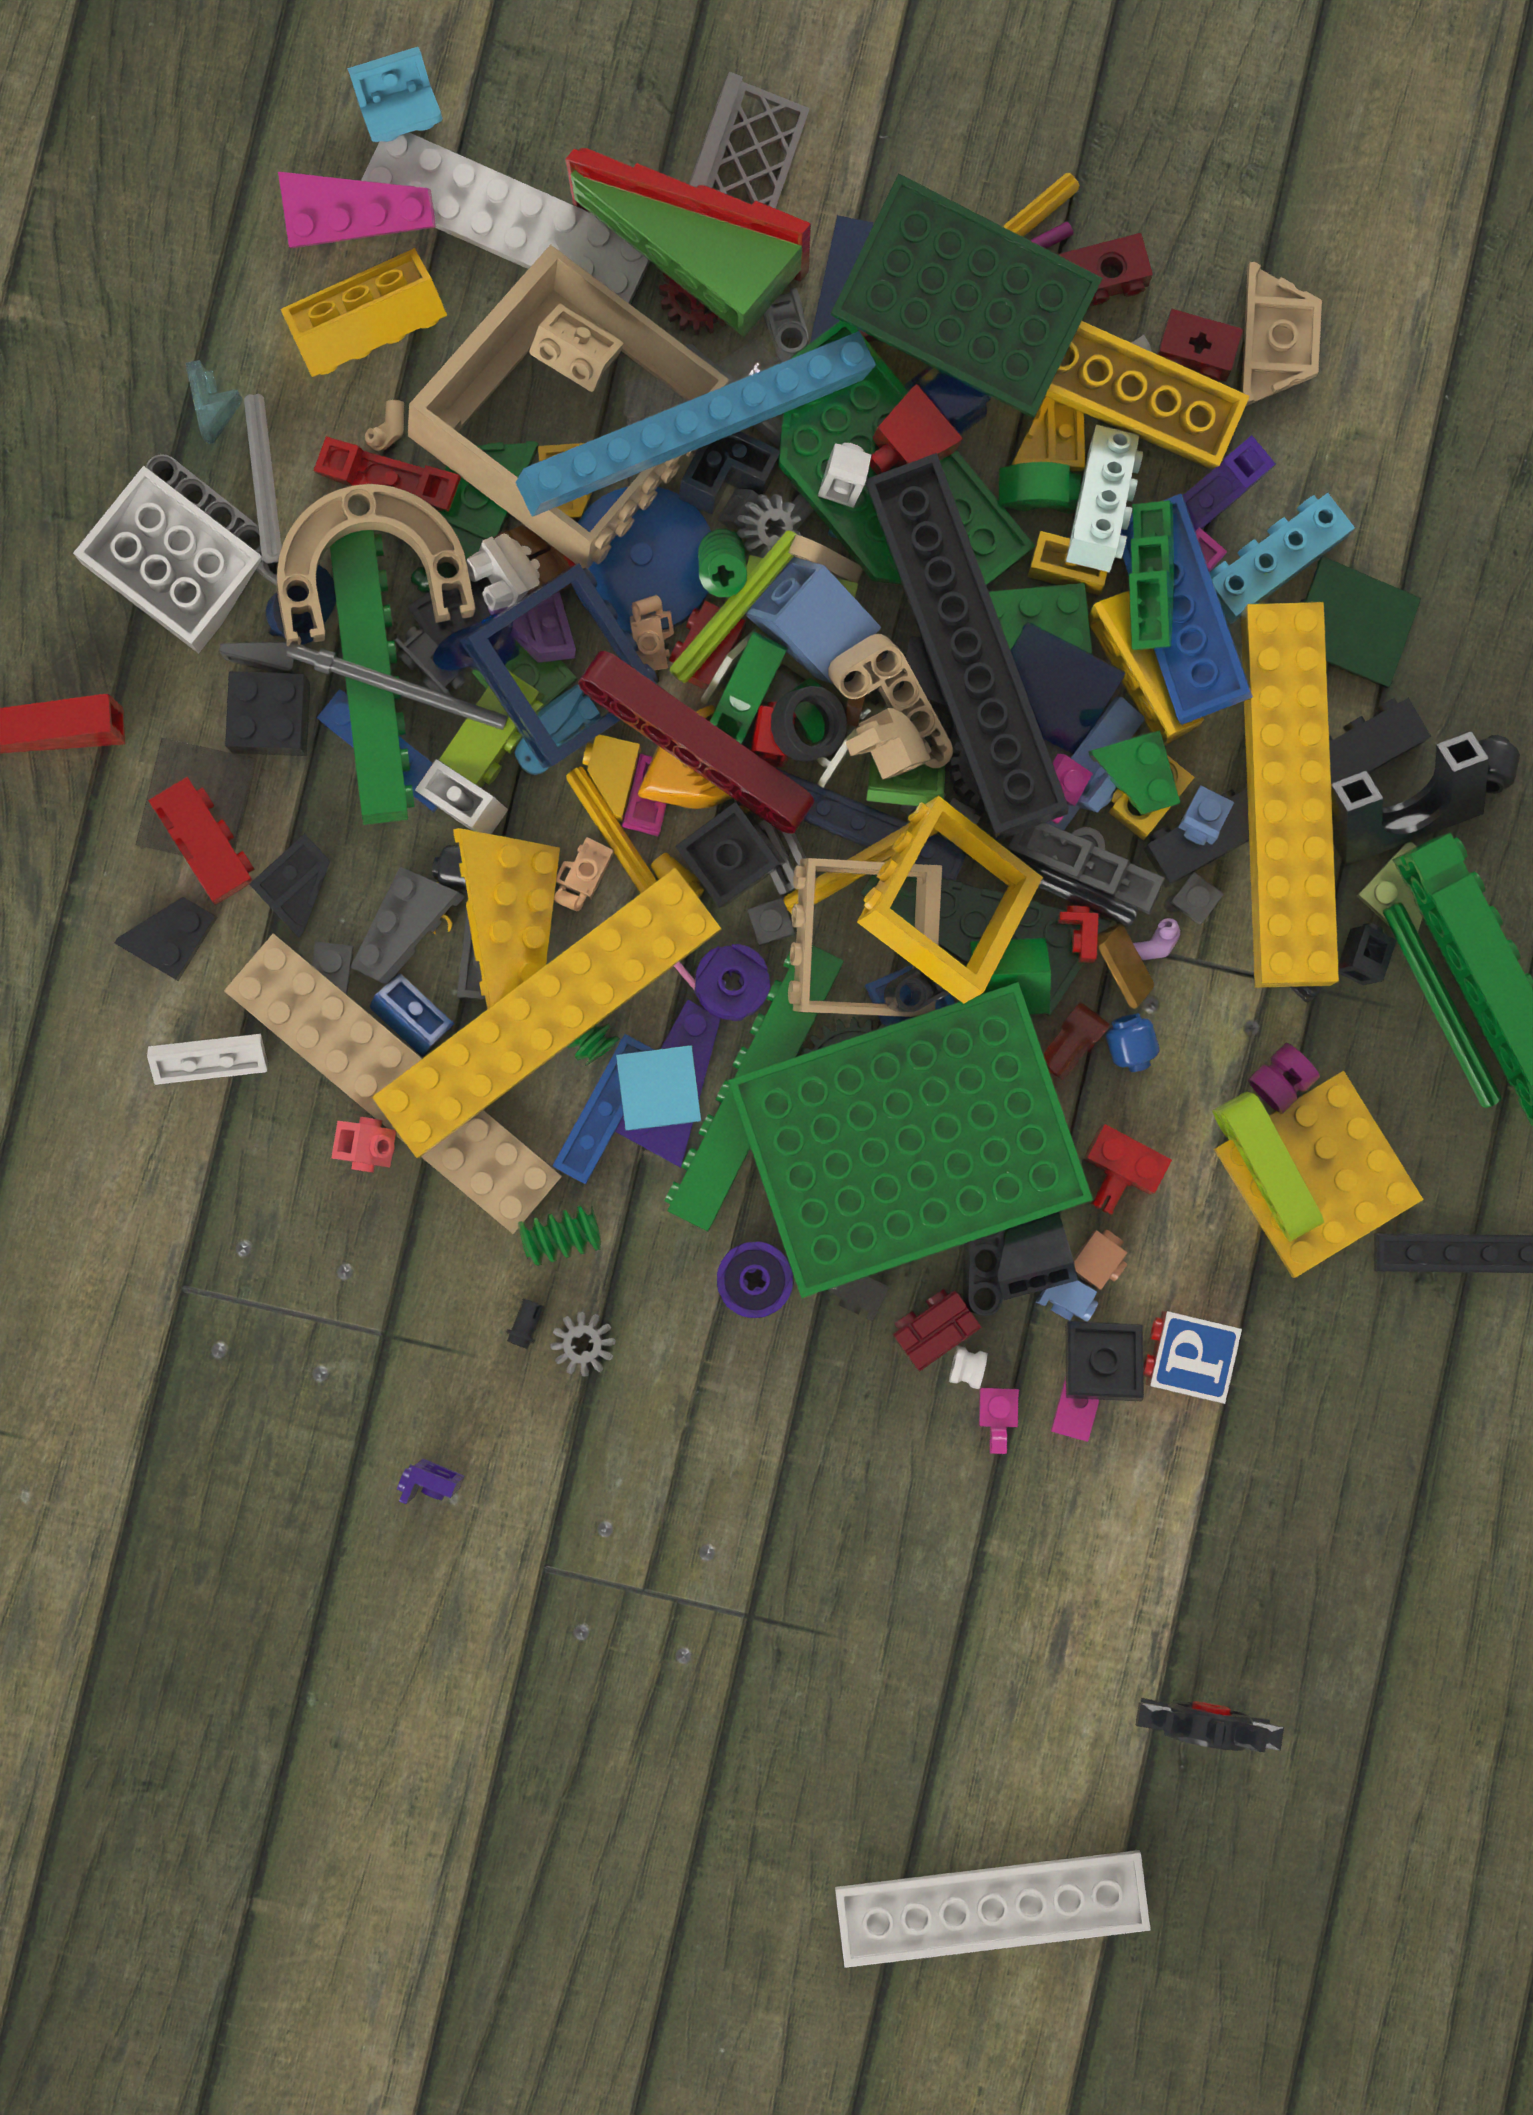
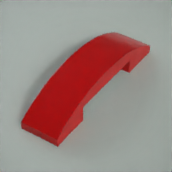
[313,436,461,512]

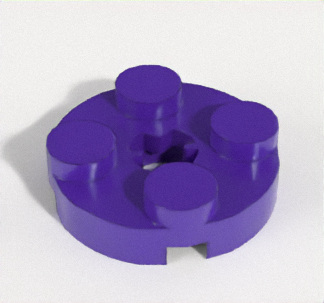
[694,944,770,1021]

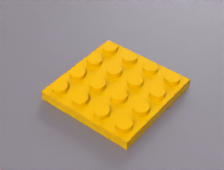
[1214,1071,1424,1278]

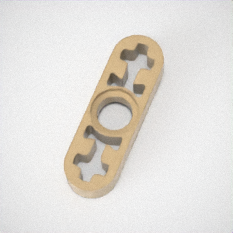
[788,535,863,583]

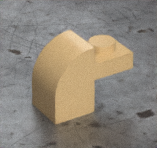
[845,708,931,779]

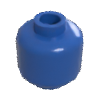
[1106,1014,1160,1072]

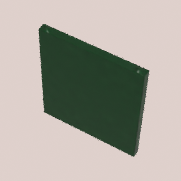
[1304,556,1421,688]

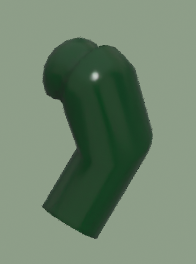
[410,562,457,593]

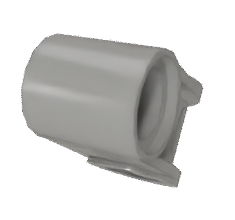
[763,287,808,362]

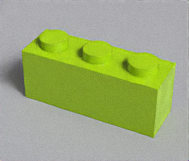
[439,669,545,788]

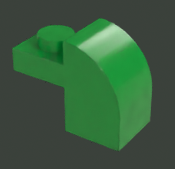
[999,462,1081,514]

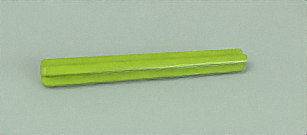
[669,530,797,683]

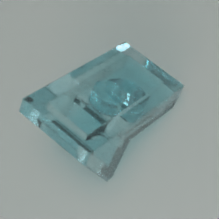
[185,360,243,445]

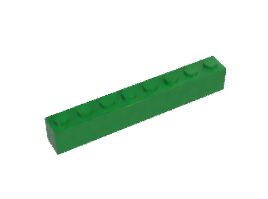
[330,530,415,825]
[664,945,844,1232]

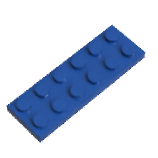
[1120,494,1253,725]

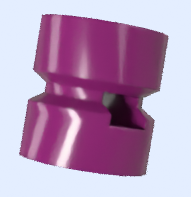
[1247,1042,1320,1114]

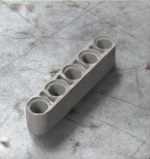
[146,454,282,586]

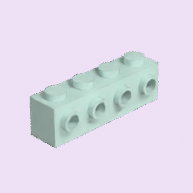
[1066,425,1143,572]

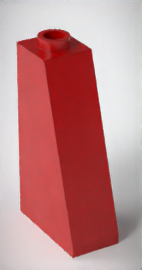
[0,694,125,753]

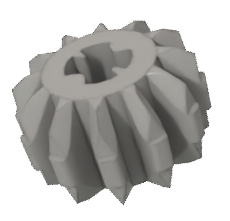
[737,494,801,558]
[551,1312,616,1377]

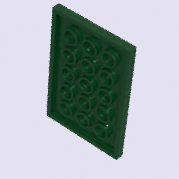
[830,173,1103,418]

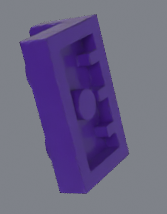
[397,1459,465,1504]

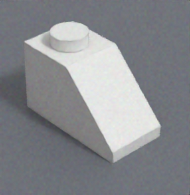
[818,443,871,508]
[415,759,508,834]

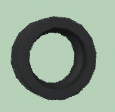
[771,686,847,762]

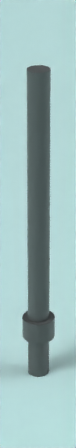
[287,642,508,730]

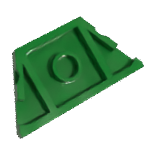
[438,441,539,560]

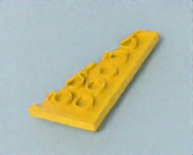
[453,828,560,1010]

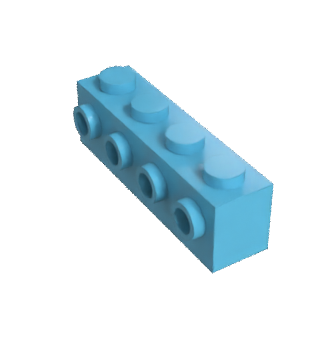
[1210,493,1355,624]

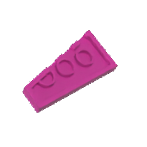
[278,172,436,248]

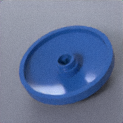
[573,486,711,634]

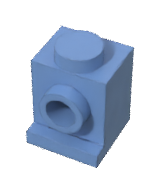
[1036,1281,1098,1322]

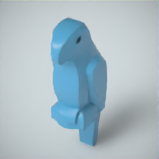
[515,684,601,775]

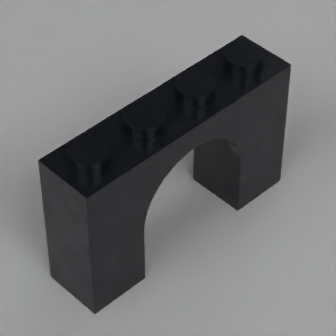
[1331,732,1489,866]

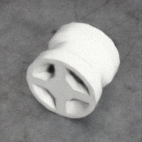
[949,1346,988,1389]

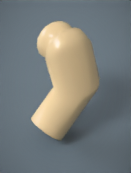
[365,400,404,451]

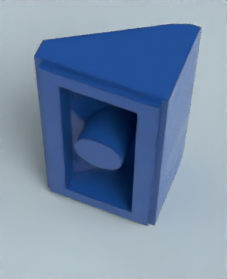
[370,973,454,1056]

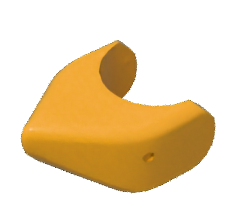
[638,705,732,809]

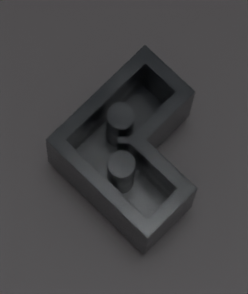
[679,431,780,514]

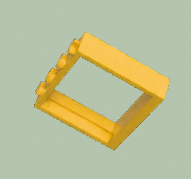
[857,795,1043,1004]

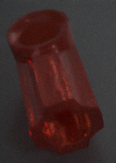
[1043,1001,1110,1080]

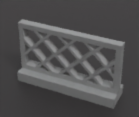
[689,71,810,209]

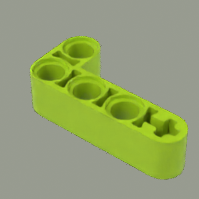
[1212,1092,1324,1242]

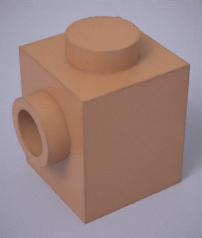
[1073,1229,1127,1290]

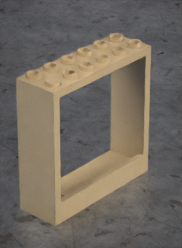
[408,244,729,569]

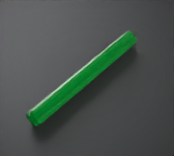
[1383,902,1502,1108]

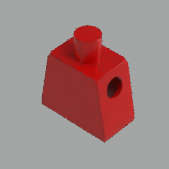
[869,384,963,475]

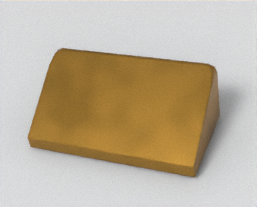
[1097,923,1154,1009]

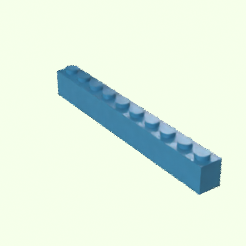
[515,331,876,517]

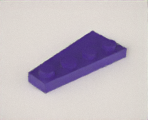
[615,1000,721,1168]

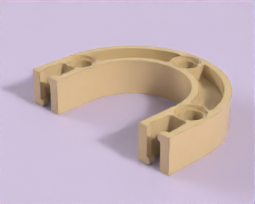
[277,484,475,646]

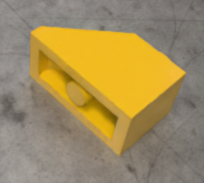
[583,734,641,822]

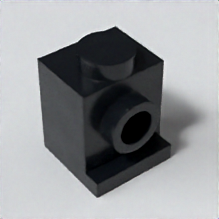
[1338,923,1397,986]

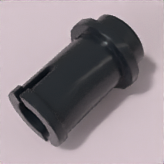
[506,1298,545,1349]

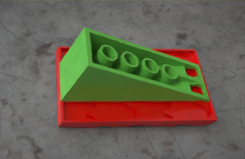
[565,148,811,337]

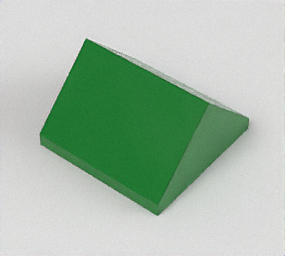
[970,938,1051,1015]

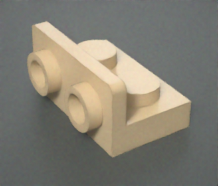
[529,303,624,392]

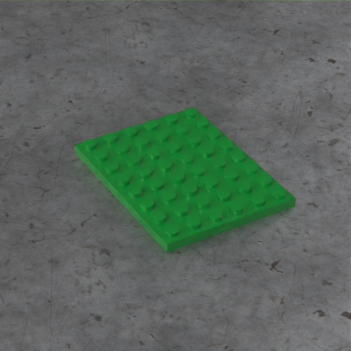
[728,982,1093,1298]

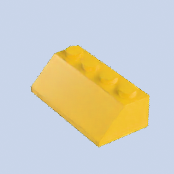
[280,248,447,377]
[1088,591,1204,746]

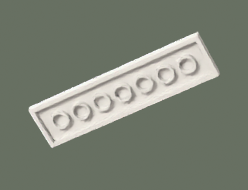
[361,133,650,304]
[835,1850,1150,1968]

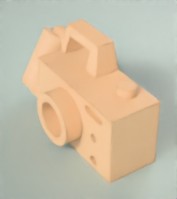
[630,595,674,671]
[554,837,614,911]

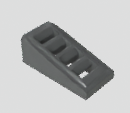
[219,642,301,674]

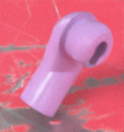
[1133,918,1180,960]

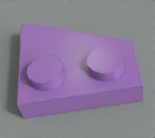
[488,592,576,663]

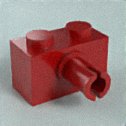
[1083,1124,1172,1215]

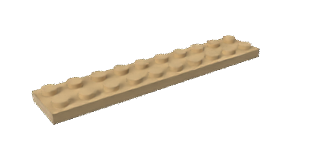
[224,934,563,1234]

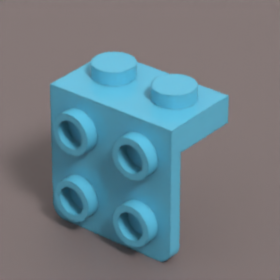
[348,46,443,142]

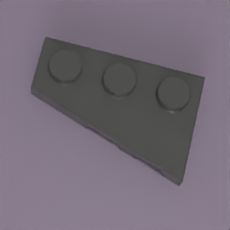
[350,867,465,984]

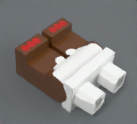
[466,524,576,611]

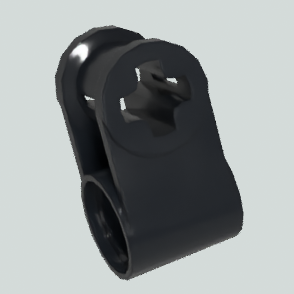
[884,966,950,1012]

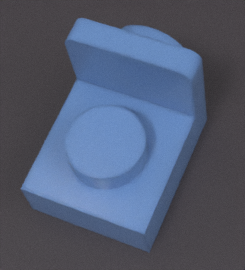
[1178,785,1234,845]

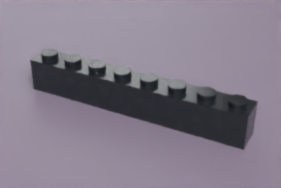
[1143,697,1431,888]

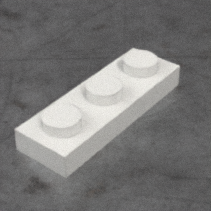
[147,1034,268,1085]

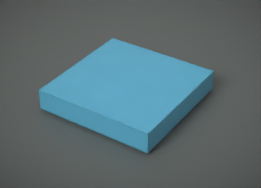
[616,1045,701,1131]

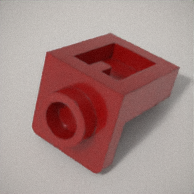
[1058,906,1098,963]

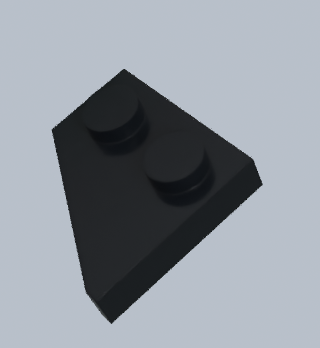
[249,833,331,938]
[114,897,218,981]

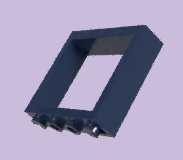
[460,563,659,768]

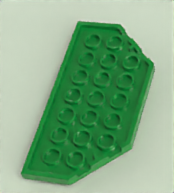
[778,320,1035,586]

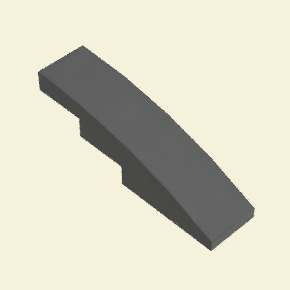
[1008,823,1165,915]

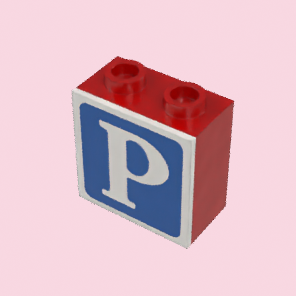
[1143,1311,1242,1404]

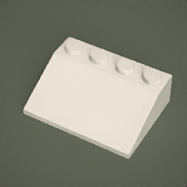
[73,466,262,654]

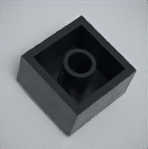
[225,671,310,756]
[675,802,786,908]

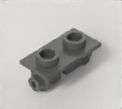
[395,626,467,696]

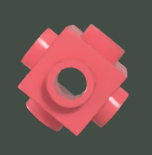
[331,1117,396,1173]

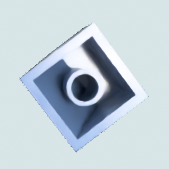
[745,557,881,683]

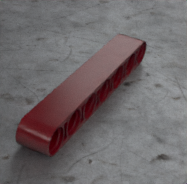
[578,651,814,834]

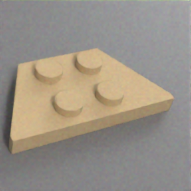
[1241,262,1322,406]

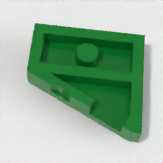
[1088,730,1180,815]

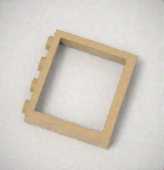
[788,858,942,1017]

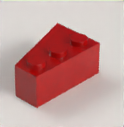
[148,776,255,905]

